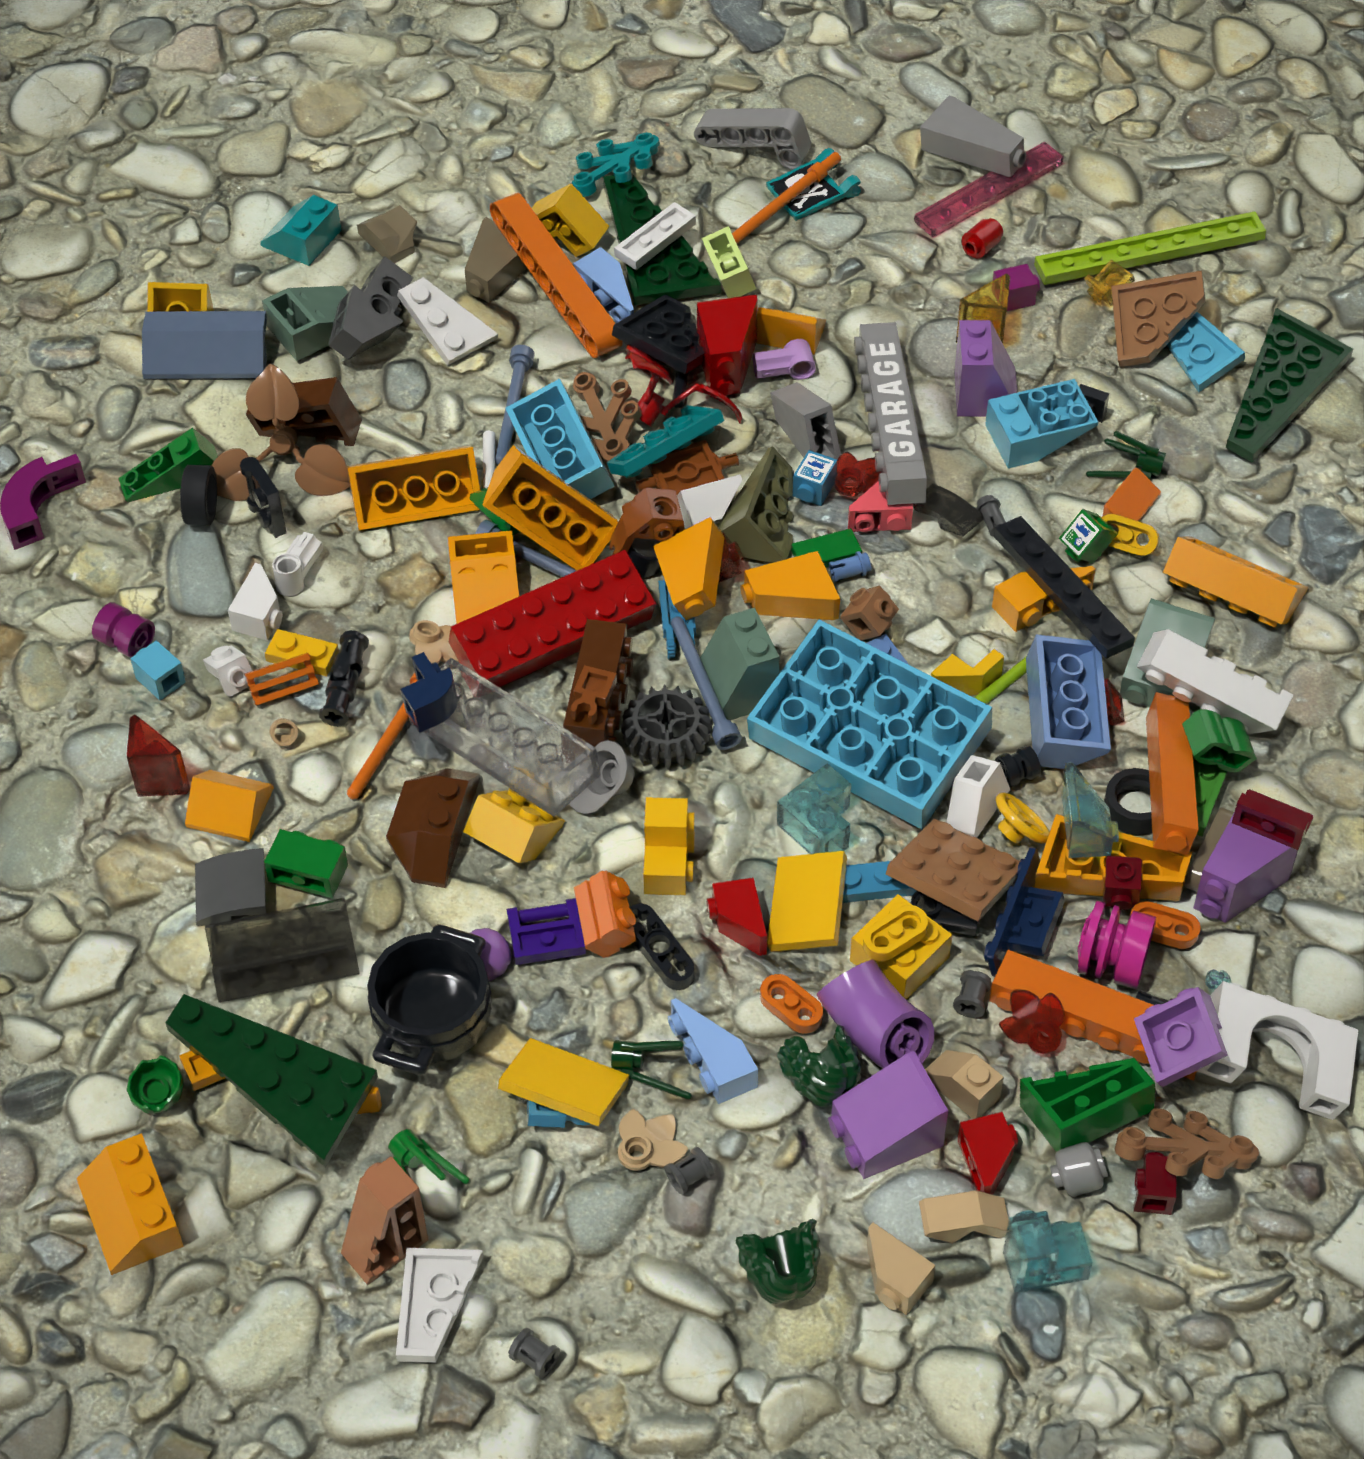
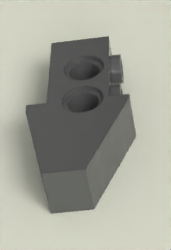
[329,256,414,360]

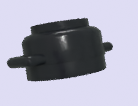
[367,924,492,1075]

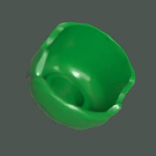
[126,1055,184,1114]

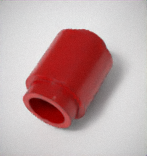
[961,218,1003,259]

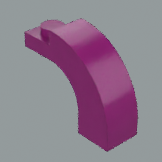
[0,454,86,550]

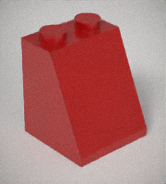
[697,294,758,397]

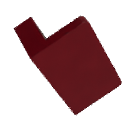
[1232,789,1313,850]

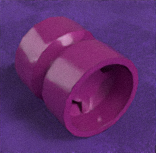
[92,602,155,658]

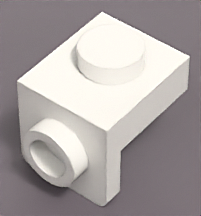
[203,645,256,697]

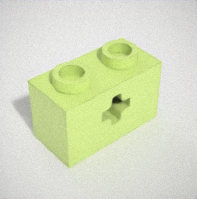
[701,226,756,298]

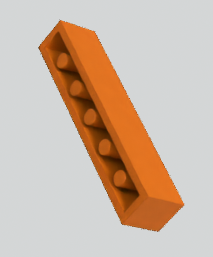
[989,950,1197,1080]

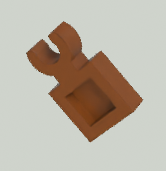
[571,665,617,724]

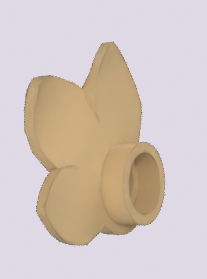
[409,620,460,664]
[618,1109,688,1171]

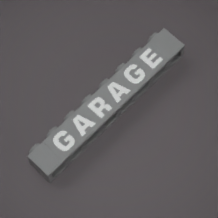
[854,322,927,505]

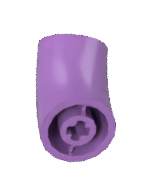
[816,960,934,1069]

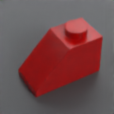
[706,877,767,956]
[957,1112,1018,1195]

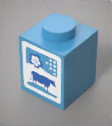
[793,450,838,506]

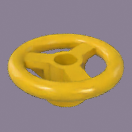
[995,792,1050,844]

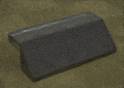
[205,897,360,1003]

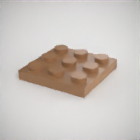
[886,818,1020,922]

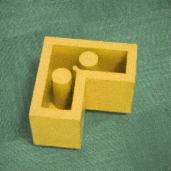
[532,183,609,257]
[643,797,695,895]

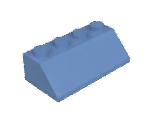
[1026,634,1111,769]

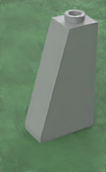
[920,95,1027,177]

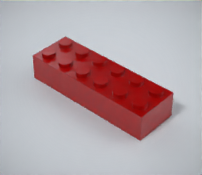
[448,550,656,697]

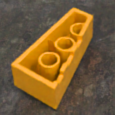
[1035,814,1192,901]

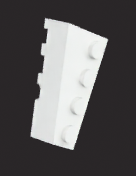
[1137,629,1293,734]

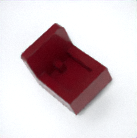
[1103,856,1142,910]

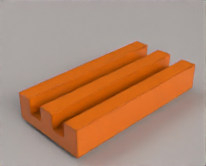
[244,653,319,706]

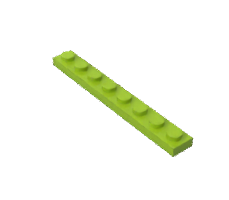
[1034,211,1266,285]

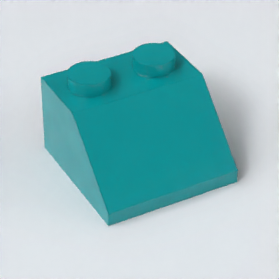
[260,195,341,266]

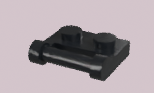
[240,457,286,538]

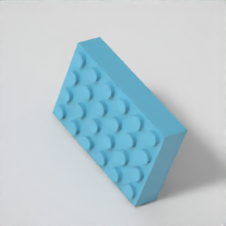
[747,619,992,829]

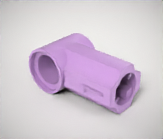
[753,339,816,380]

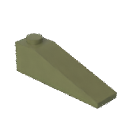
[719,446,793,563]

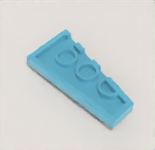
[1167,312,1245,392]

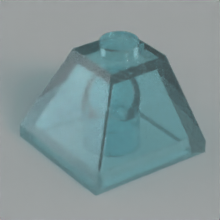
[1061,762,1119,858]

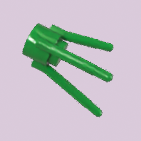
[388,1129,470,1184]

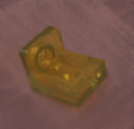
[1084,259,1135,306]

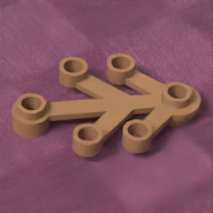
[573,372,642,462]
[1115,1108,1259,1179]

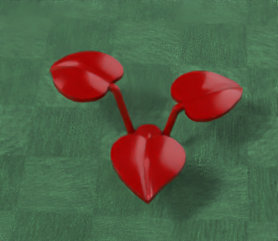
[625,345,742,427]

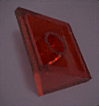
[127,714,190,797]

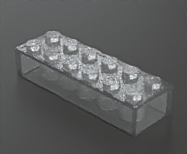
[409,658,601,817]

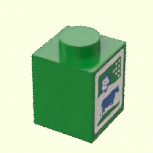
[1059,509,1118,563]

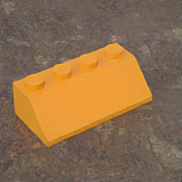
[482,445,619,570]
[347,446,480,530]
[1163,536,1308,627]

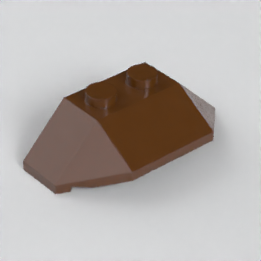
[386,768,480,888]

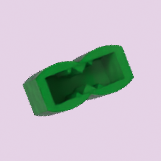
[1182,709,1257,772]

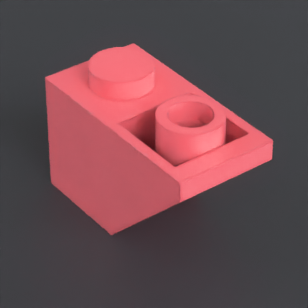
[848,481,913,532]

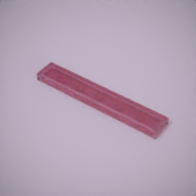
[914,141,1064,238]

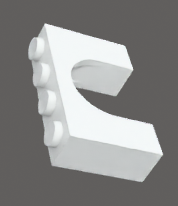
[1197,981,1358,1120]

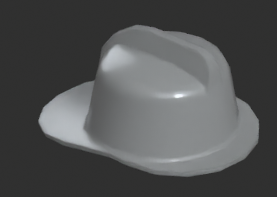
[566,740,636,814]

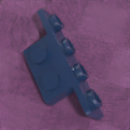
[984,847,1065,977]

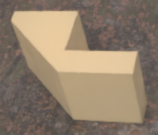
[919,1190,1011,1244]

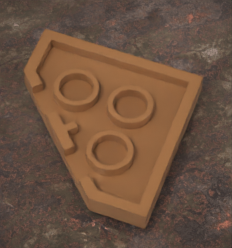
[1111,270,1206,367]

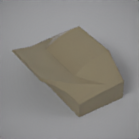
[357,205,417,263]

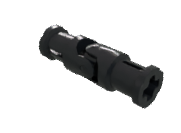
[319,630,369,727]

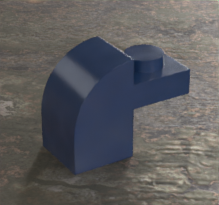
[400,652,458,733]

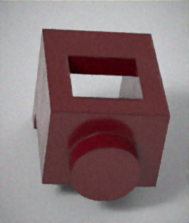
[1133,1152,1176,1215]

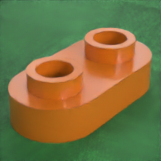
[1130,901,1201,949]
[760,974,823,1034]

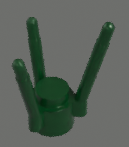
[1086,431,1166,479]
[611,1040,692,1100]

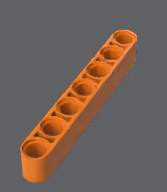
[490,193,623,358]

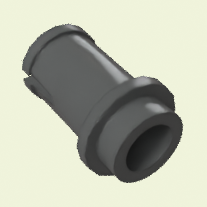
[976,495,1006,536]

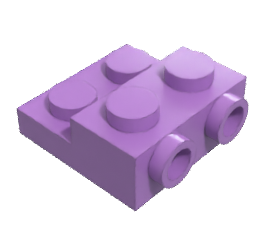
[1134,987,1228,1087]

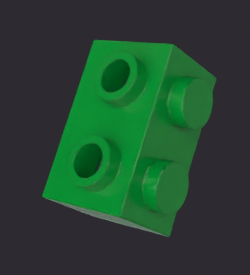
[264,829,348,899]

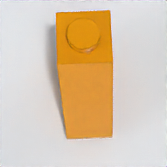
[653,517,725,620]
[740,551,840,620]

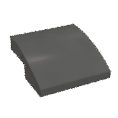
[195,848,266,926]

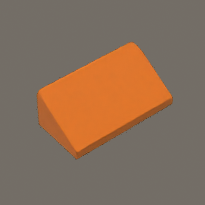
[1102,467,1161,528]

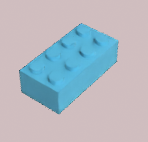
[505,379,615,499]

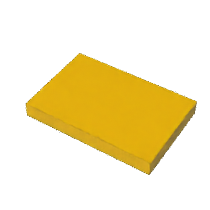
[767,851,847,952]
[498,1038,629,1127]

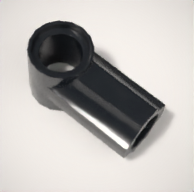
[911,891,978,936]

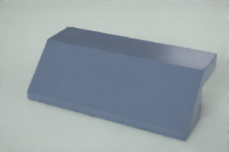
[142,311,267,379]

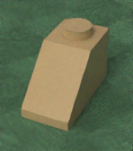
[925,1050,1004,1119]
[867,1222,936,1315]

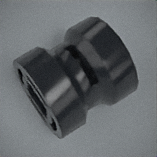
[995,745,1041,788]

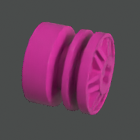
[1077,900,1156,989]

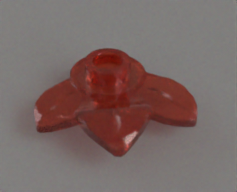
[835,452,882,497]
[999,989,1065,1054]

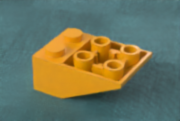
[448,530,519,624]

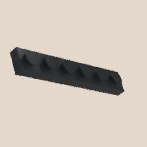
[993,516,1135,659]

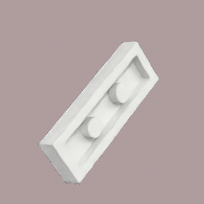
[614,202,696,270]

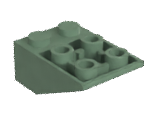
[262,286,348,361]

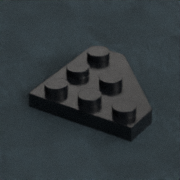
[612,294,705,374]

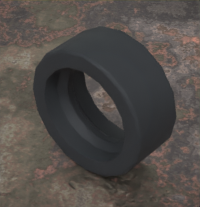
[180,465,217,526]
[1103,768,1152,835]

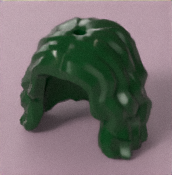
[777,1025,861,1108]
[735,1219,821,1304]

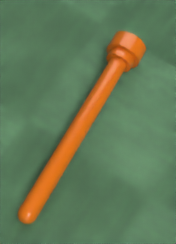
[347,672,417,799]

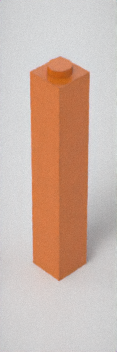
[1146,692,1199,856]

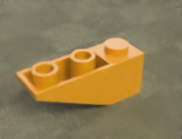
[992,566,1096,632]

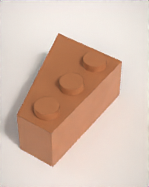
[341,1156,428,1285]

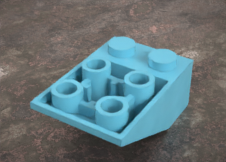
[985,379,1098,469]

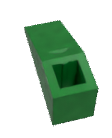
[118,427,218,502]

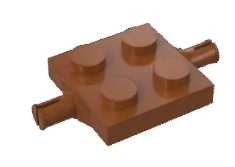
[635,440,739,495]

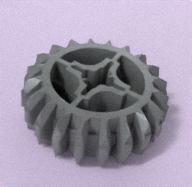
[621,684,712,770]

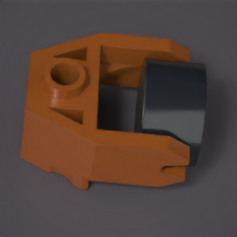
[609,488,685,577]

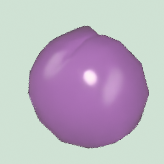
[470,928,511,981]

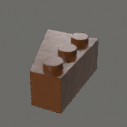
[246,377,362,446]

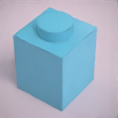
[130,640,186,701]

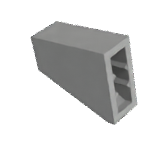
[770,382,842,462]

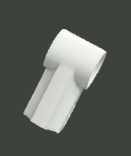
[272,532,323,596]

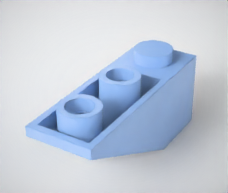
[573,247,634,323]
[668,998,758,1104]

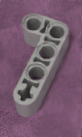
[694,108,811,170]

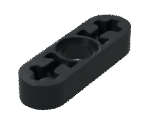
[629,903,694,990]

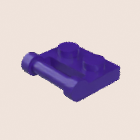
[506,898,586,965]

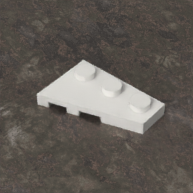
[397,277,498,366]
[396,1248,484,1363]

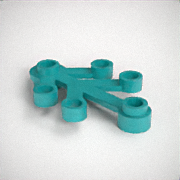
[572,132,660,197]

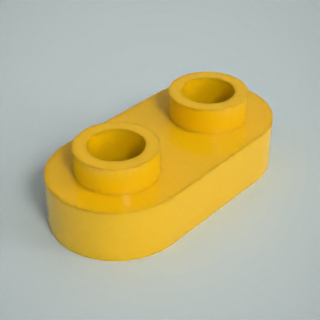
[1101,514,1159,556]
[863,905,928,961]

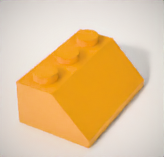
[76,1133,184,1275]

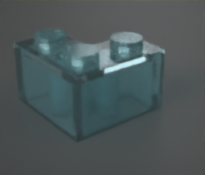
[777,763,851,854]
[1003,1210,1093,1293]

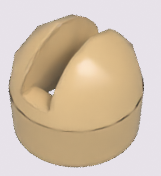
[269,718,298,746]

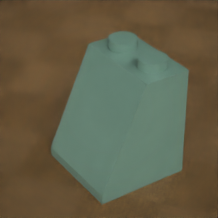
[1119,598,1215,707]
[693,607,780,720]

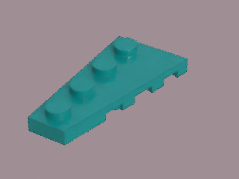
[607,405,725,478]

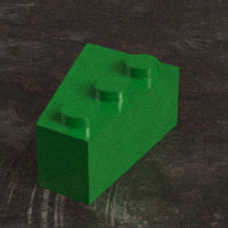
[1020,1058,1155,1152]

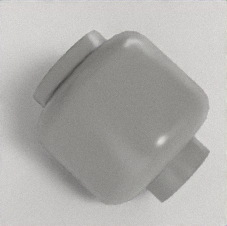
[1050,1142,1108,1197]

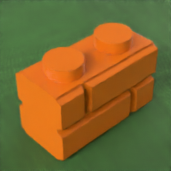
[574,871,636,958]

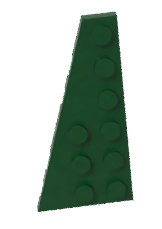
[603,174,722,305]
[1226,308,1353,462]
[165,994,378,1168]

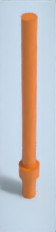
[732,152,842,244]

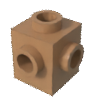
[840,586,899,640]

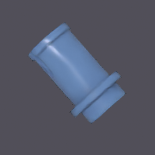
[829,551,872,582]

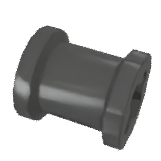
[953,970,992,1018]
[664,1146,714,1194]
[508,1328,560,1379]

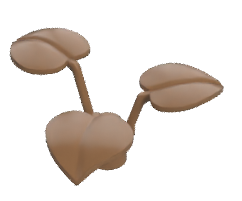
[212,364,350,501]

